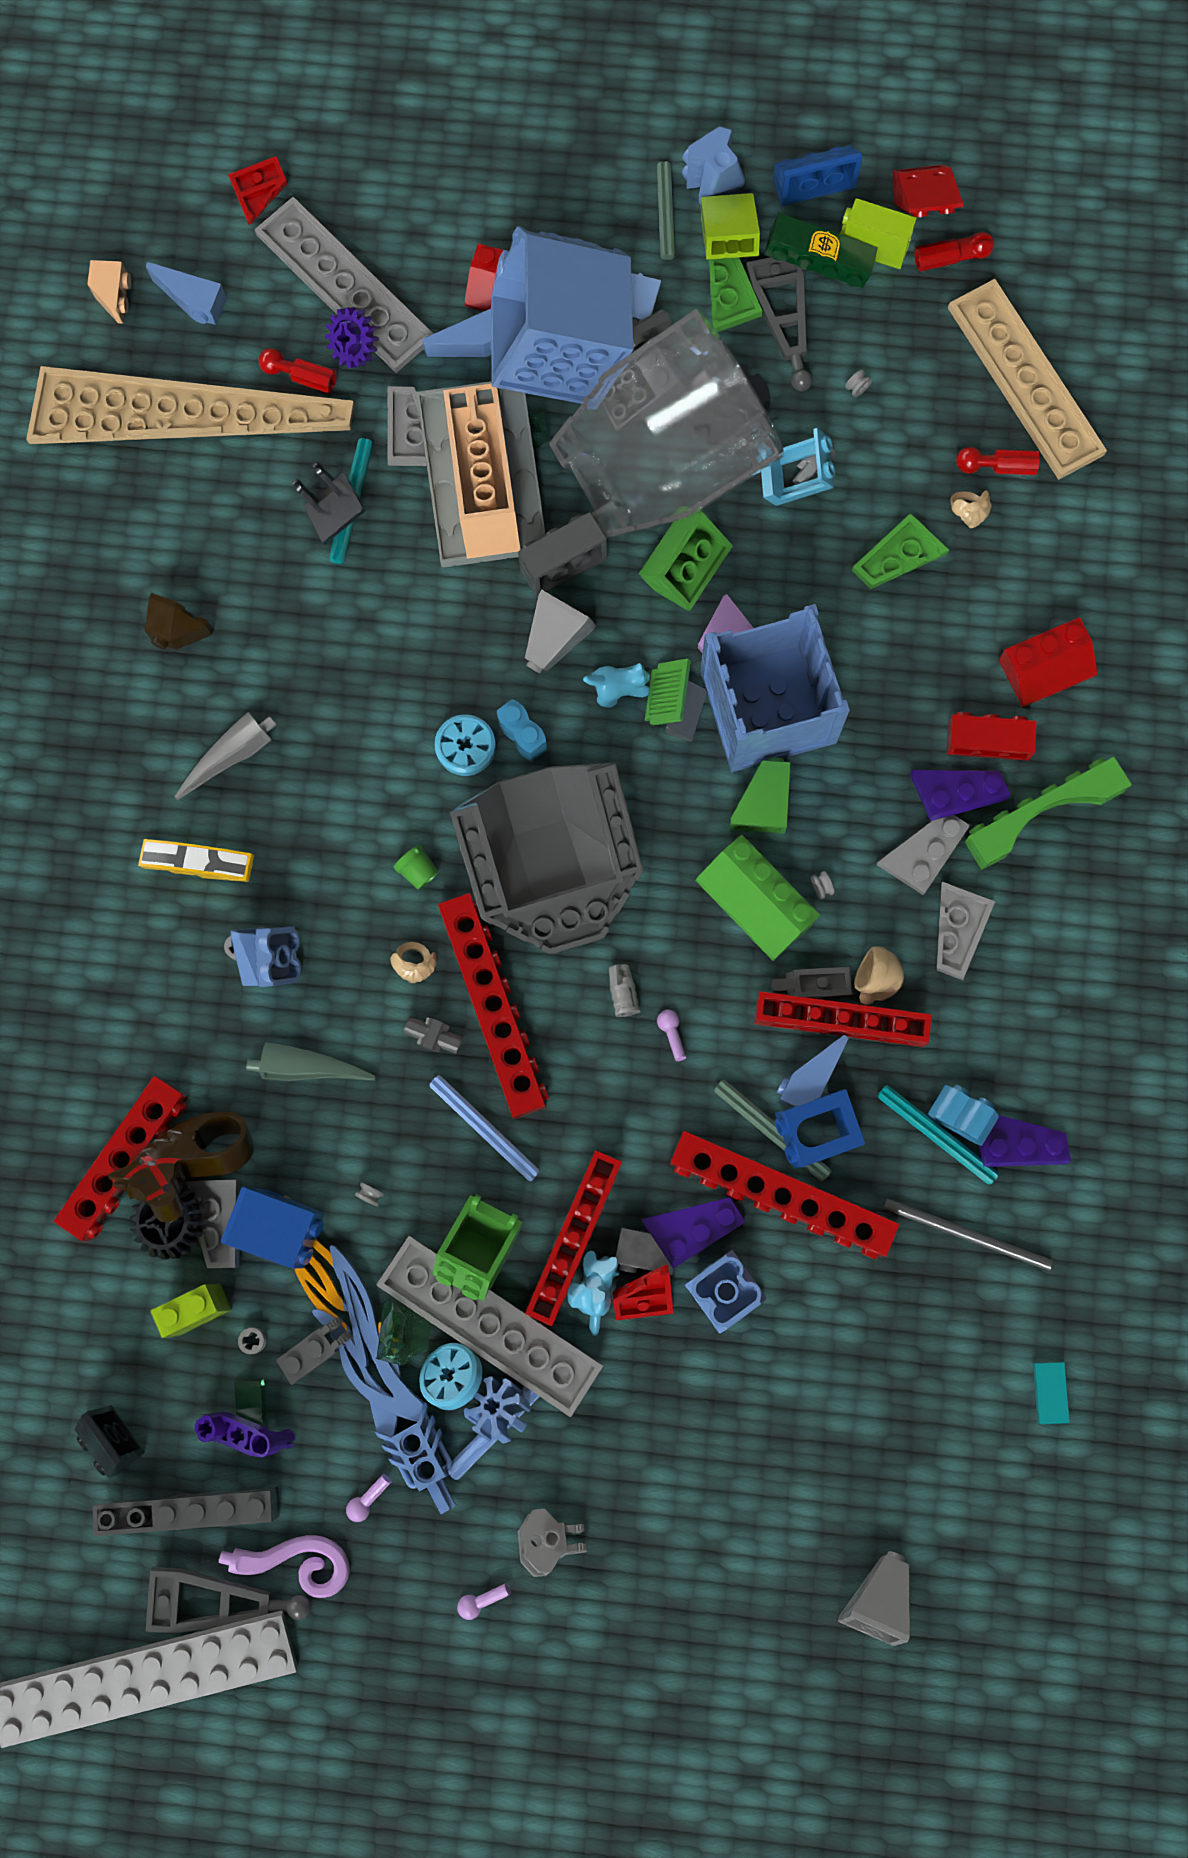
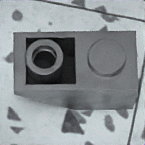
[616,1228,673,1275]

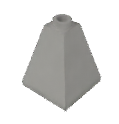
[525,590,596,674]
[838,1551,910,1646]

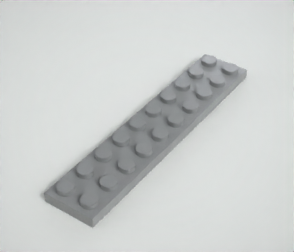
[0,1610,298,1748]

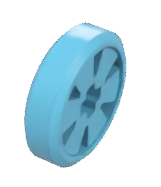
[435,715,496,776]
[419,1343,482,1410]

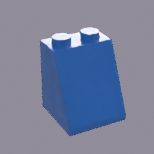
[220,1187,325,1269]

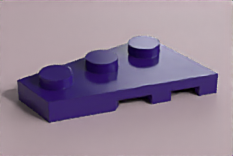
[910,770,1010,821]
[980,1115,1071,1167]
[641,1197,745,1269]

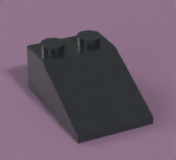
[74,1405,145,1478]

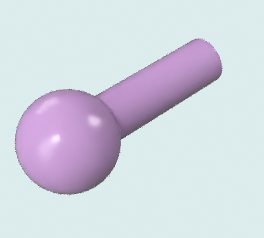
[657,1010,686,1061]
[346,1474,391,1522]
[457,1583,511,1620]

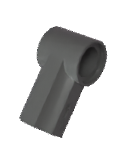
[630,309,673,355]

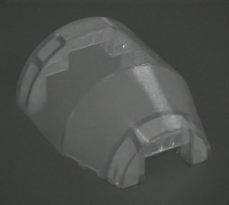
[549,309,785,538]

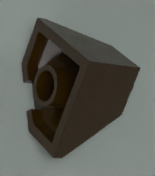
[145,593,214,650]

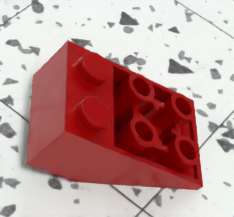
[893,164,963,217]

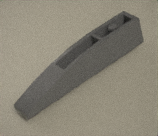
[93,1487,279,1536]

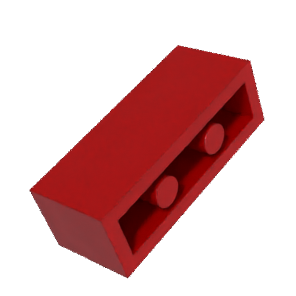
[946,712,1036,761]

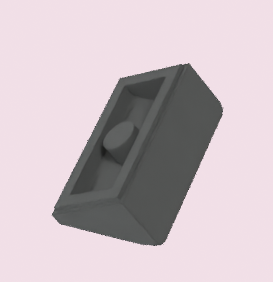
[666,681,707,742]

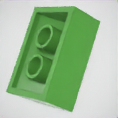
[639,509,733,611]

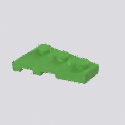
[708,257,762,334]
[852,513,949,589]

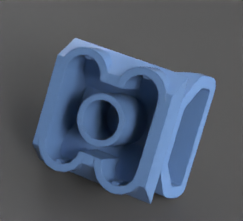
[682,126,745,205]
[231,926,301,987]
[685,1250,767,1333]

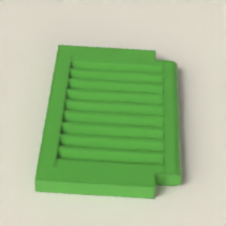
[645,658,691,725]

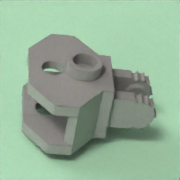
[517,1509,587,1577]

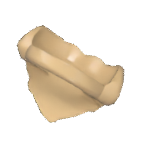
[950,491,992,528]
[390,942,437,983]

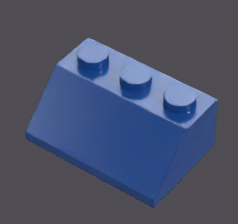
[773,145,862,206]

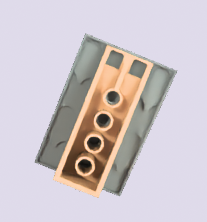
[416,381,545,568]

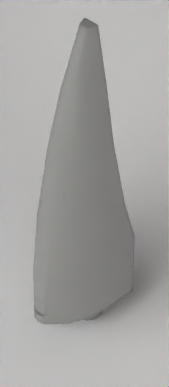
[175,712,276,800]

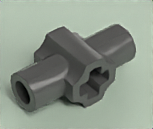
[404,1016,463,1054]

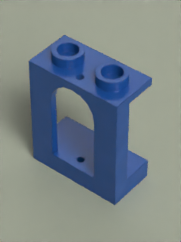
[775,1089,865,1168]

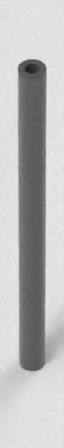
[883,1198,1053,1271]

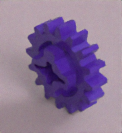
[325,307,379,368]

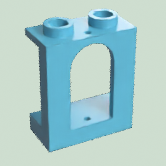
[759,428,835,506]

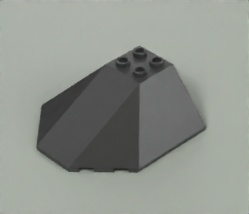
[450,763,643,954]

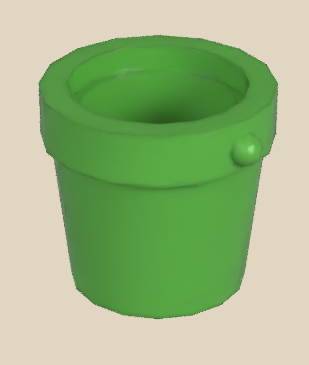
[393,844,439,890]

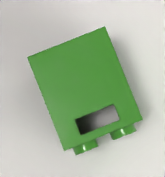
[432,1194,523,1302]

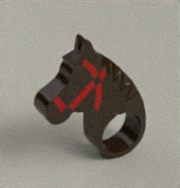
[108,1111,254,1222]

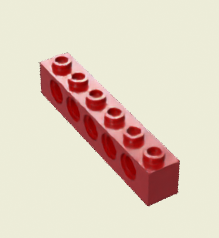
[754,991,932,1047]
[53,1076,188,1241]
[525,1150,622,1326]

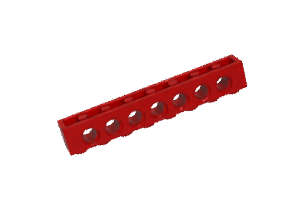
[438,893,549,1119]
[669,1131,899,1260]

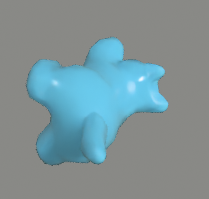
[583,663,650,708]
[567,1251,619,1336]

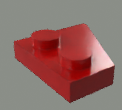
[228,156,287,225]
[612,1265,674,1321]

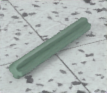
[657,161,675,260]

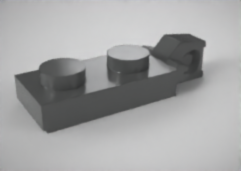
[771,967,852,998]

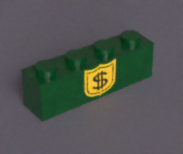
[764,213,878,288]

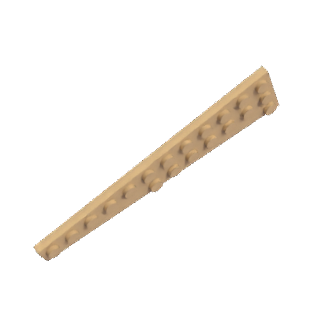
[26,366,355,444]

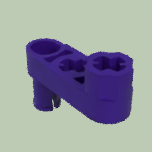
[195,1411,295,1458]

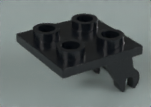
[292,462,366,545]

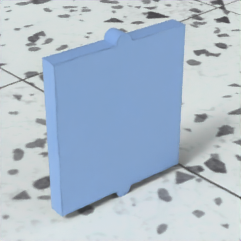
[631,273,661,321]

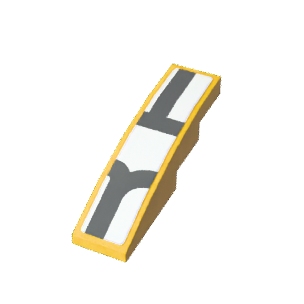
[138,839,254,882]

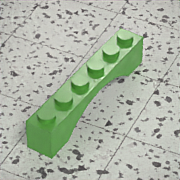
[965,757,1132,870]

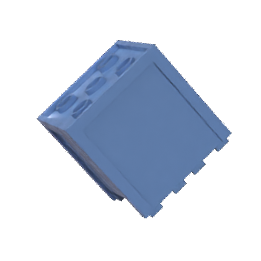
[700,604,850,773]

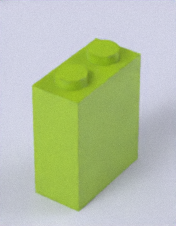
[701,193,760,260]
[840,198,917,270]
[150,1284,232,1338]

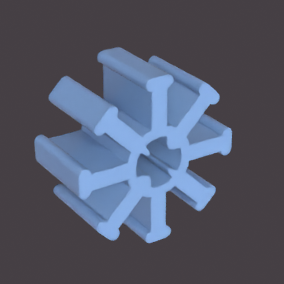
[464,1377,530,1443]

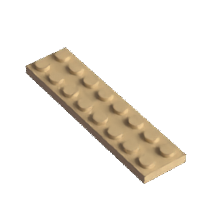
[948,279,1107,480]

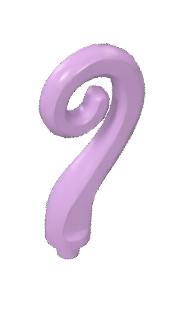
[219,1535,350,1598]

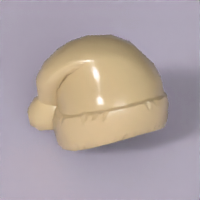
[854,946,904,1005]

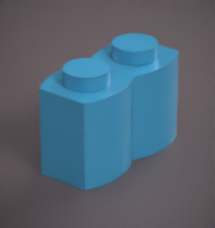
[497,699,547,762]
[928,1085,999,1146]

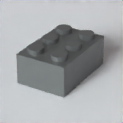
[518,512,607,598]

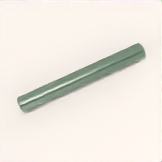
[714,1080,831,1181]

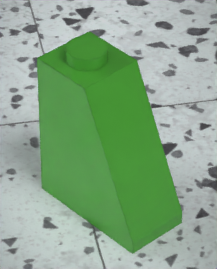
[729,758,790,834]

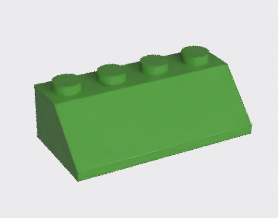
[695,835,820,961]

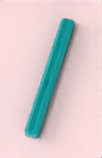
[329,438,373,564]
[878,1085,999,1184]

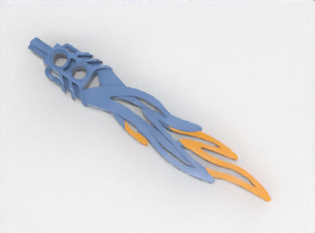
[285,1196,456,1514]

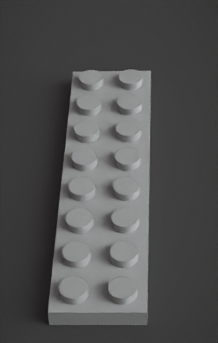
[254,197,433,373]
[376,1236,603,1417]

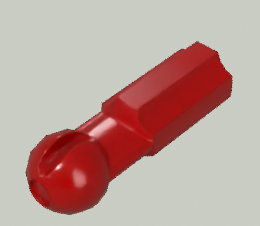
[914,232,994,272]
[258,348,337,393]
[956,447,1040,475]

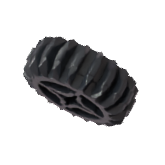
[129,1183,208,1260]

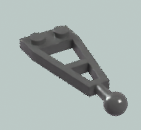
[746,257,812,392]
[145,1567,311,1633]

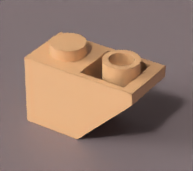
[88,260,131,323]

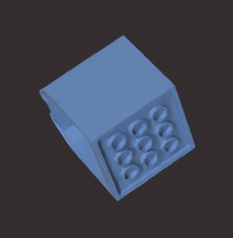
[491,226,633,406]

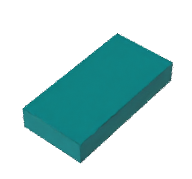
[1033,1362,1070,1424]

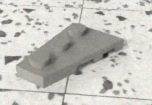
[388,386,427,466]
[876,815,970,895]
[937,882,995,980]
[183,1180,240,1268]

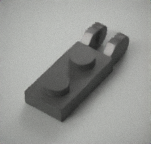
[276,1316,353,1385]

